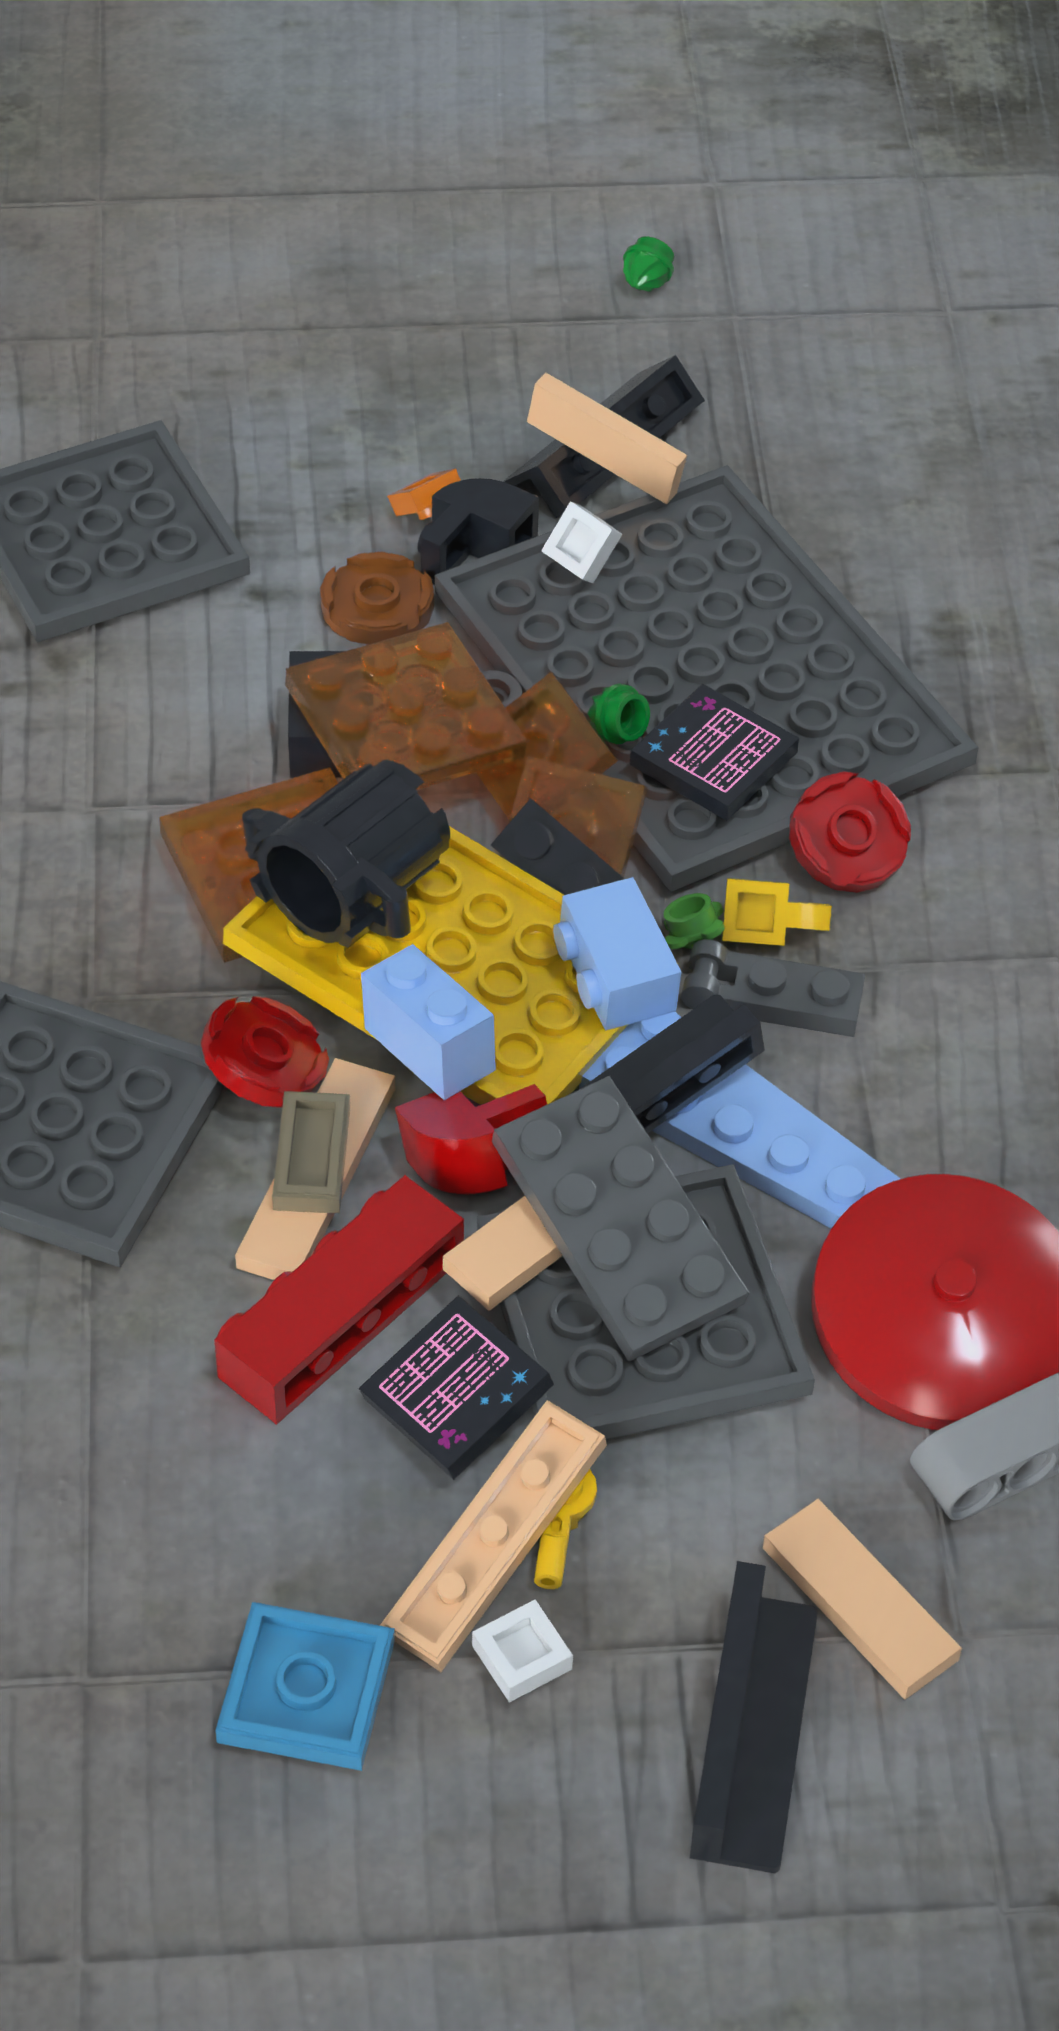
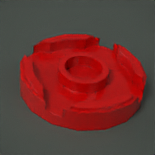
[789,771,911,893]
[201,996,329,1108]

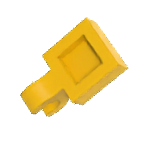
[722,878,832,946]

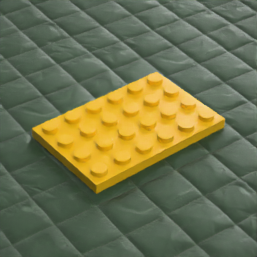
[223,826,678,1105]

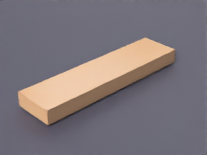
[235,1058,395,1280]
[380,1400,607,1672]

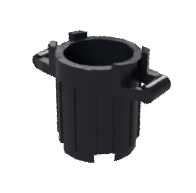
[242,759,451,948]

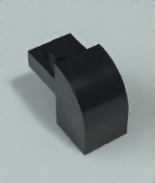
[417,478,539,585]

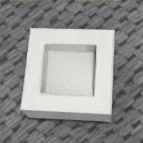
[541,501,622,583]
[472,1600,573,1703]

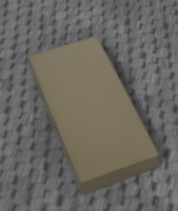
[272,1091,350,1214]

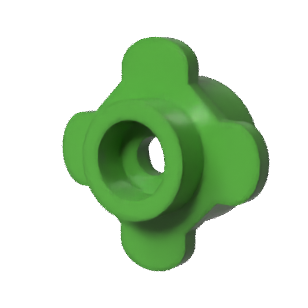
[663,893,725,949]

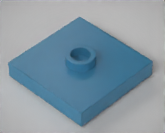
[215,1602,395,1771]

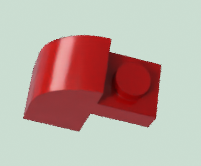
[395,1084,547,1194]

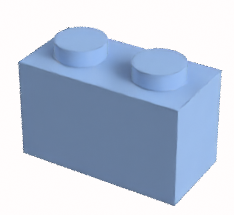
[553,877,682,1031]
[361,944,496,1100]

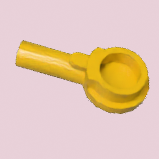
[534,1469,597,1589]

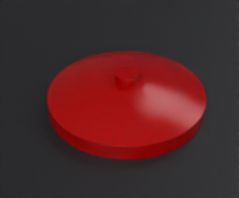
[811,1174,1059,1430]

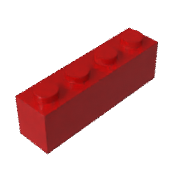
[214,1175,464,1425]

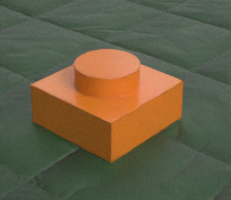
[387,469,461,520]

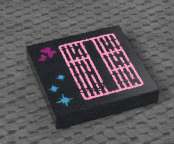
[630,683,799,821]
[358,1295,554,1480]

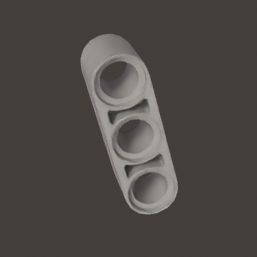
[910,1373,1059,1520]

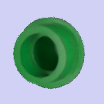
[623,236,675,292]
[587,684,650,744]

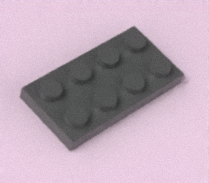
[492,1076,749,1362]

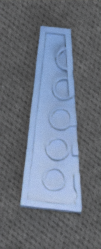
[579,1012,901,1228]

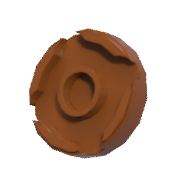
[320,552,434,646]

